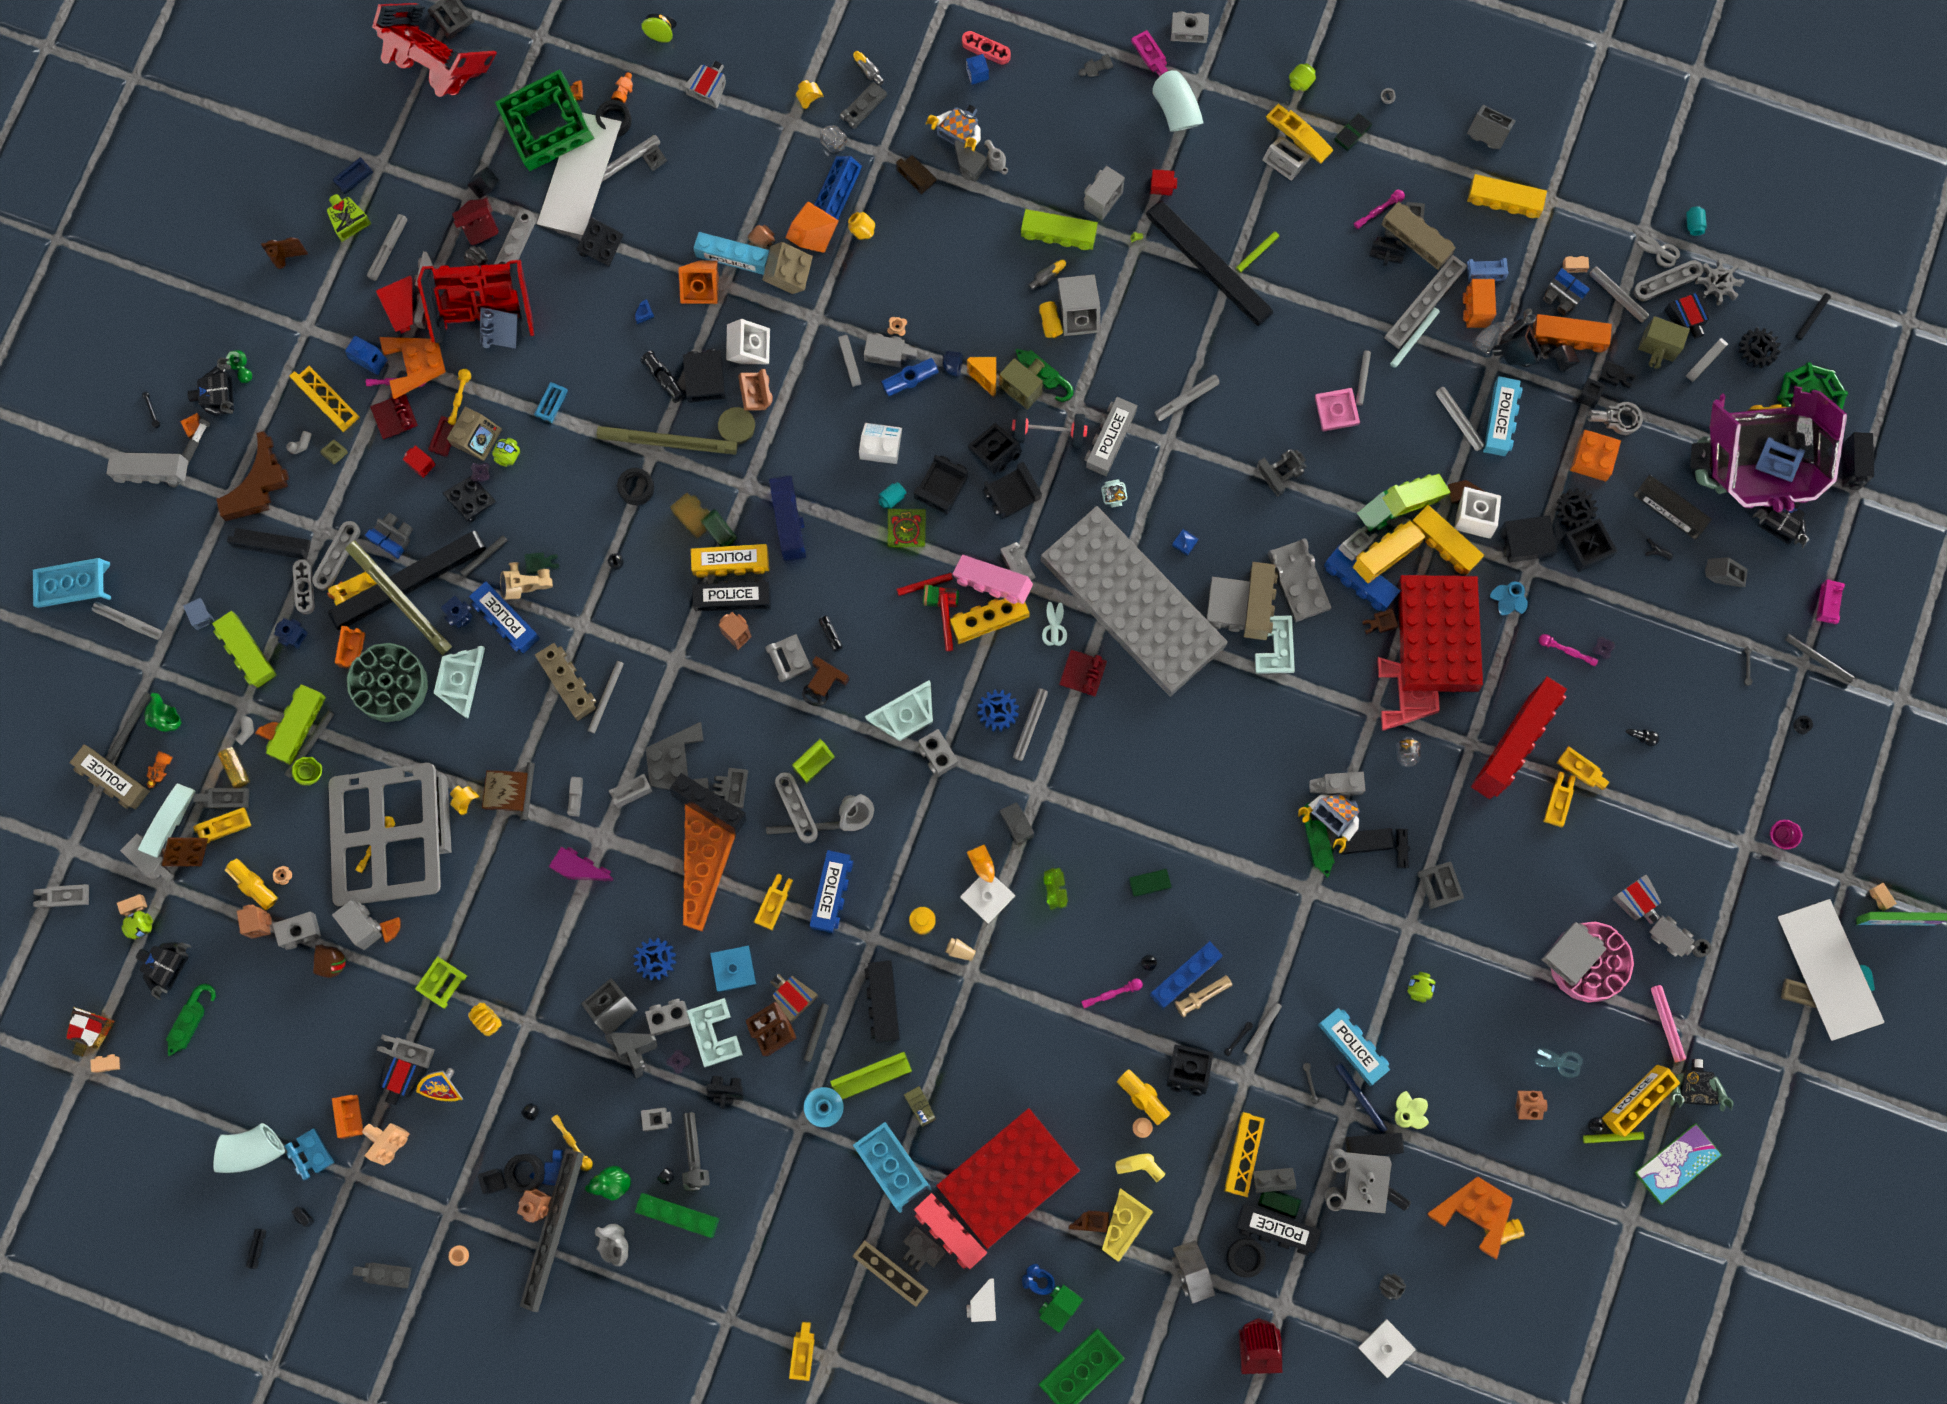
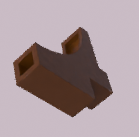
[217,431,289,521]

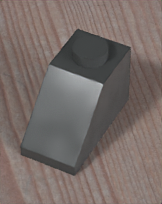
[955,139,987,182]
[1705,557,1748,587]
[999,802,1034,845]

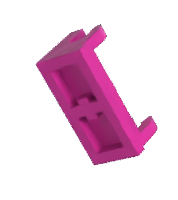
[1816,579,1845,624]

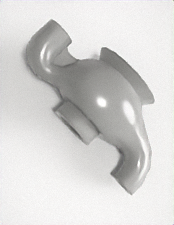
[985,140,1008,175]

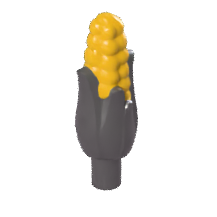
[853,51,884,86]
[1028,260,1066,290]

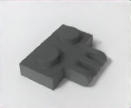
[712,768,748,809]
[902,1226,946,1272]

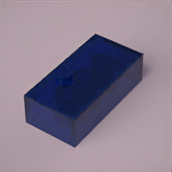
[769,475,807,562]

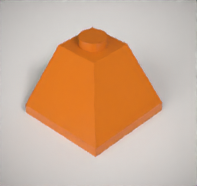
[785,202,839,253]
[678,260,719,304]

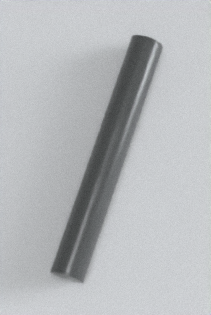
[460,535,508,577]
[520,762,535,821]
[803,1003,829,1062]

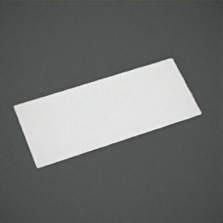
[537,113,621,235]
[1778,899,1884,1041]

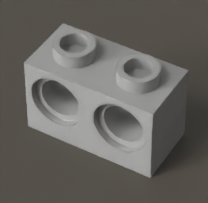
[917,729,958,776]
[645,999,691,1036]

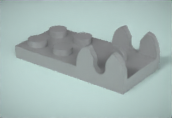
[1268,538,1331,622]

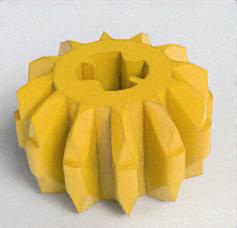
[468,1003,502,1036]

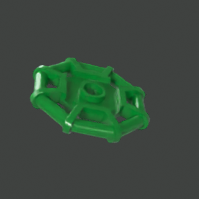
[1777,362,1848,428]

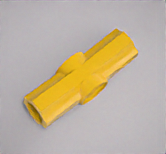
[225,858,278,910]
[1117,1069,1171,1125]

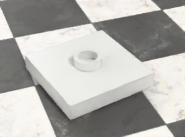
[960,876,1015,924]
[1358,1319,1416,1378]

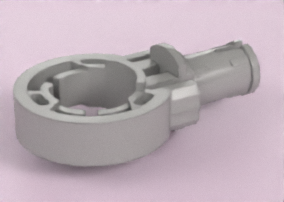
[1588,402,1643,435]

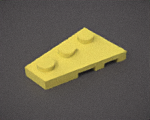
[1102,1188,1153,1262]

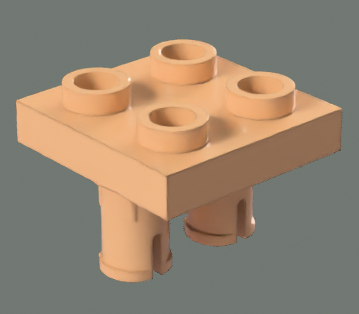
[362,1123,410,1166]

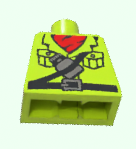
[327,194,371,242]

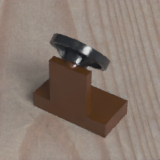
[802,656,849,706]

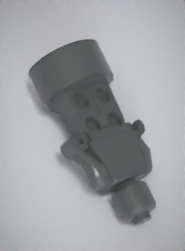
[1078,54,1113,77]

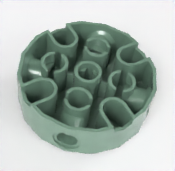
[347,643,428,722]

